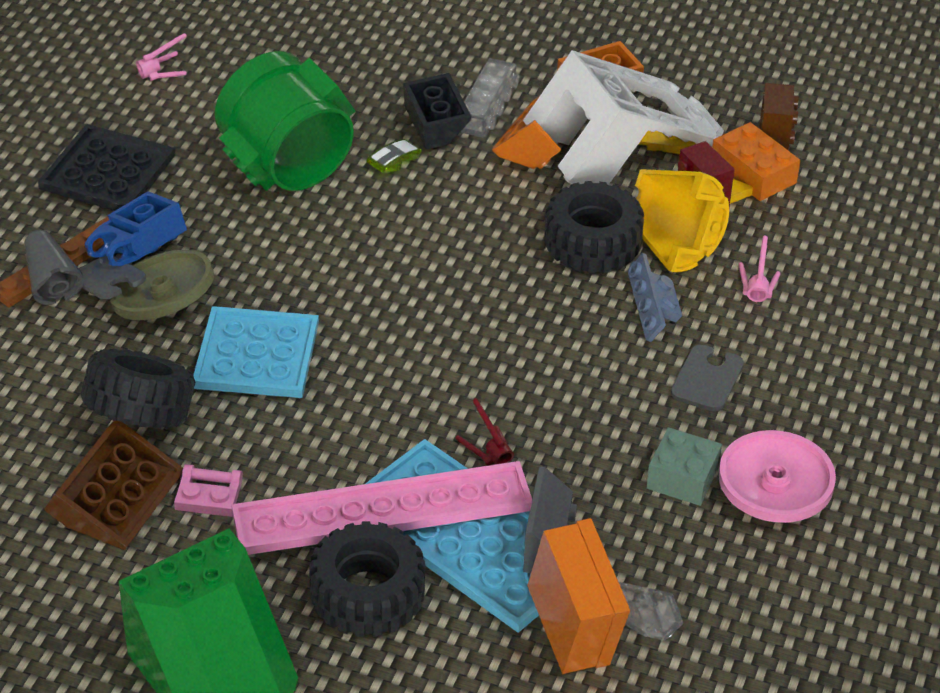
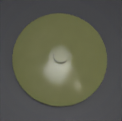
[109,250,214,320]

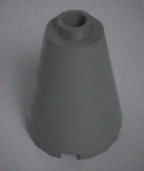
[24,230,84,305]

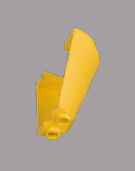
[635,169,729,272]

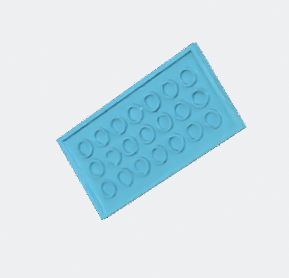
[365,439,539,633]

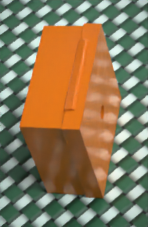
[527,518,630,674]

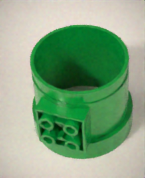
[215,51,356,191]

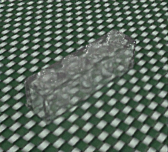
[460,58,519,138]

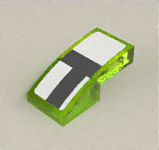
[366,139,421,173]

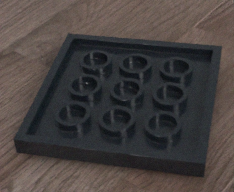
[38,124,175,211]

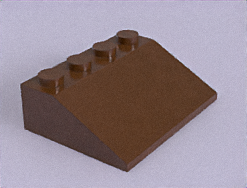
[44,420,183,550]

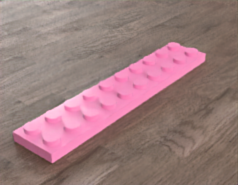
[232,461,532,555]

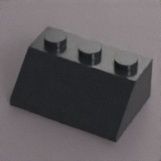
[403,73,472,150]

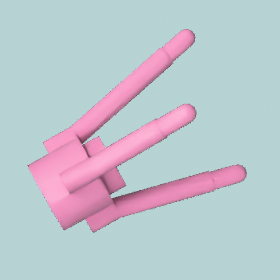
[136,33,187,81]
[739,235,780,302]

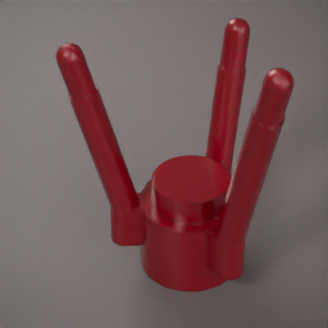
[455,398,514,466]

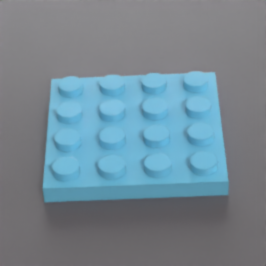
[193,306,319,398]

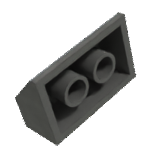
[523,466,577,573]

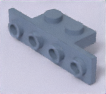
[628,253,682,342]

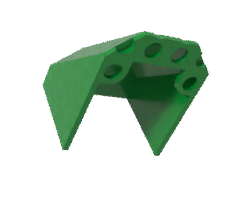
[118,528,298,693]

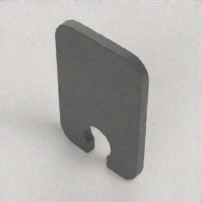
[79,256,146,299]
[671,345,744,411]

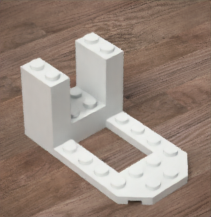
[523,50,724,185]

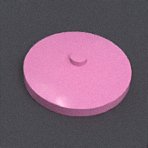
[719,430,836,522]

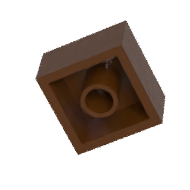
[759,83,799,150]

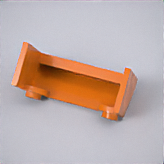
[492,95,561,169]

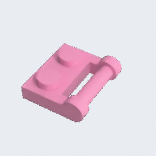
[174,464,243,517]

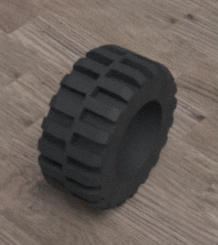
[544,181,644,274]
[81,349,196,429]
[309,521,425,637]

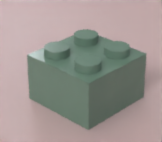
[646,427,722,506]

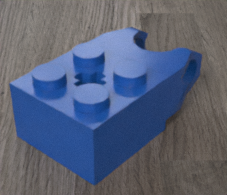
[84,191,187,266]

